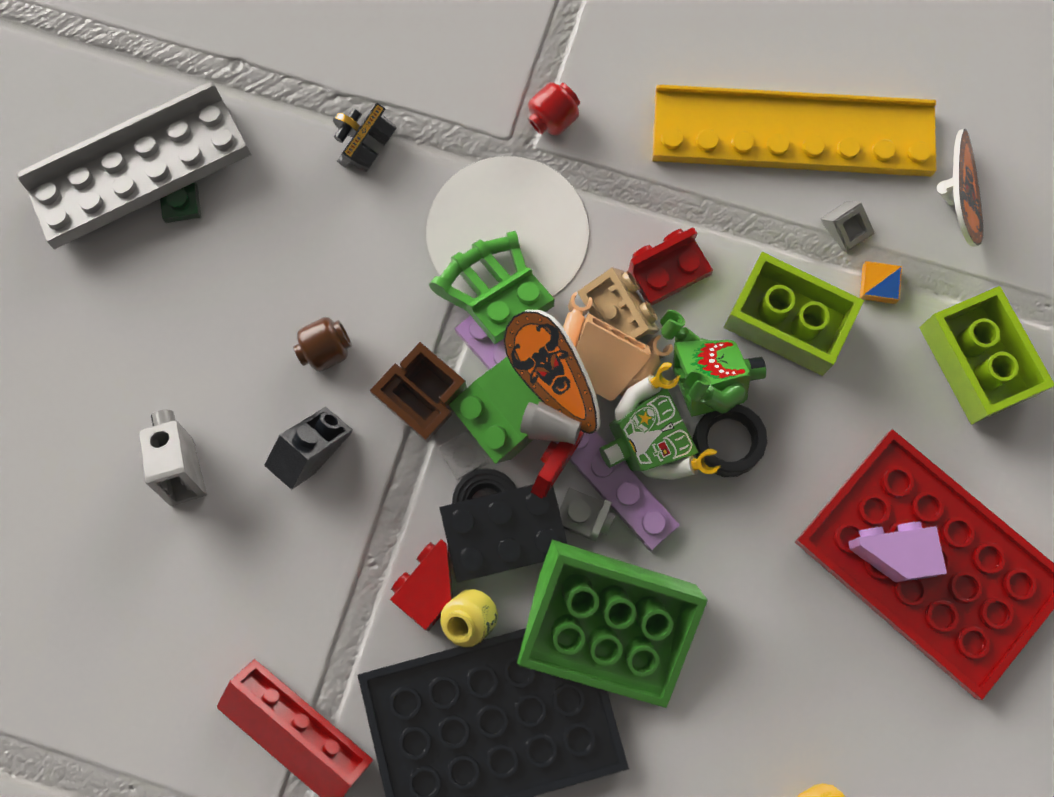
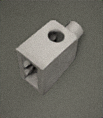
[139,410,207,506]

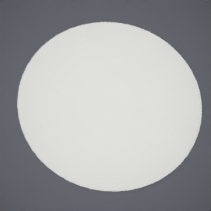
[426,156,589,298]

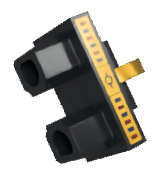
[333,103,396,172]

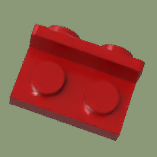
[628,227,713,306]

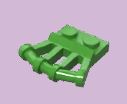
[429,231,554,344]

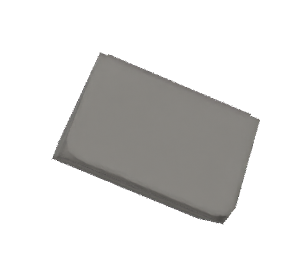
[821,201,875,252]

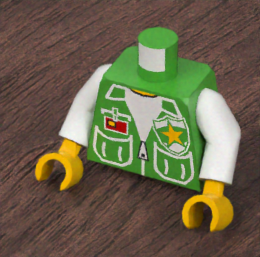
[599,362,721,480]

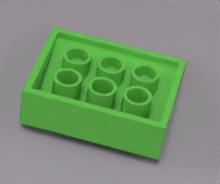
[518,540,708,708]

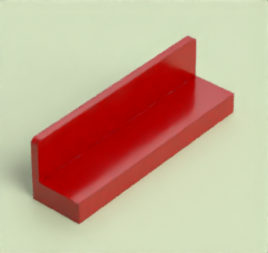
[217,659,374,797]

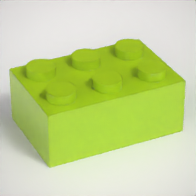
[723,252,864,376]
[919,286,1054,425]

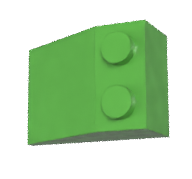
[449,357,542,464]

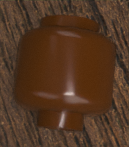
[293,317,352,372]

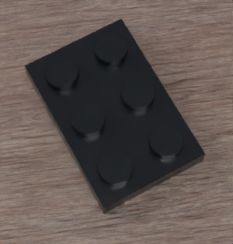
[439,484,567,583]

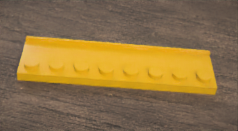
[652,85,936,177]

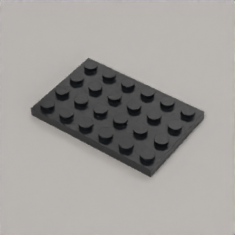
[357,628,629,797]

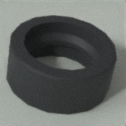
[692,404,768,477]

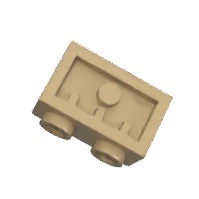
[577,267,659,340]

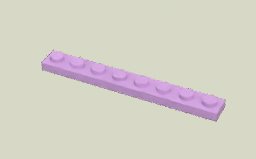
[455,315,680,552]

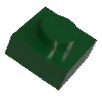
[160,182,201,223]

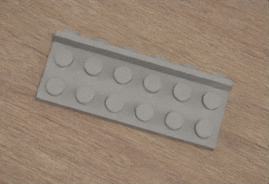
[16,81,251,249]

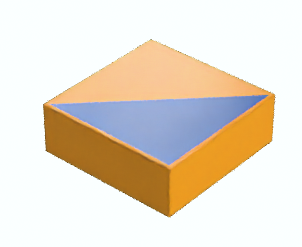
[860,261,902,304]

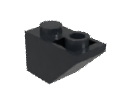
[264,407,353,490]

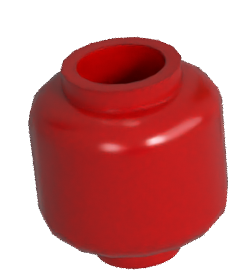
[528,82,580,136]

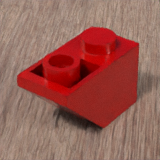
[390,539,453,632]

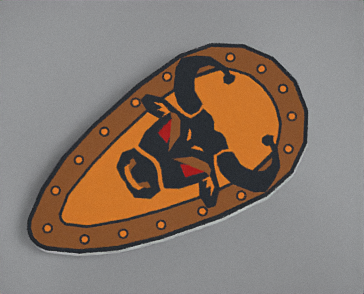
[937,129,983,247]
[504,310,600,434]

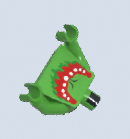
[660,310,766,417]

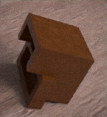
[369,342,467,442]

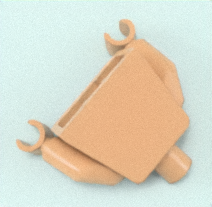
[563,292,673,401]

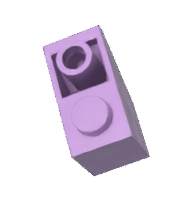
[848,521,947,583]

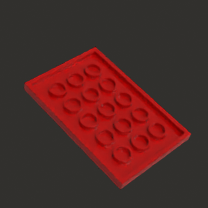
[795,429,1054,700]

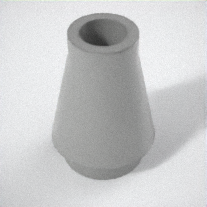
[520,401,581,445]

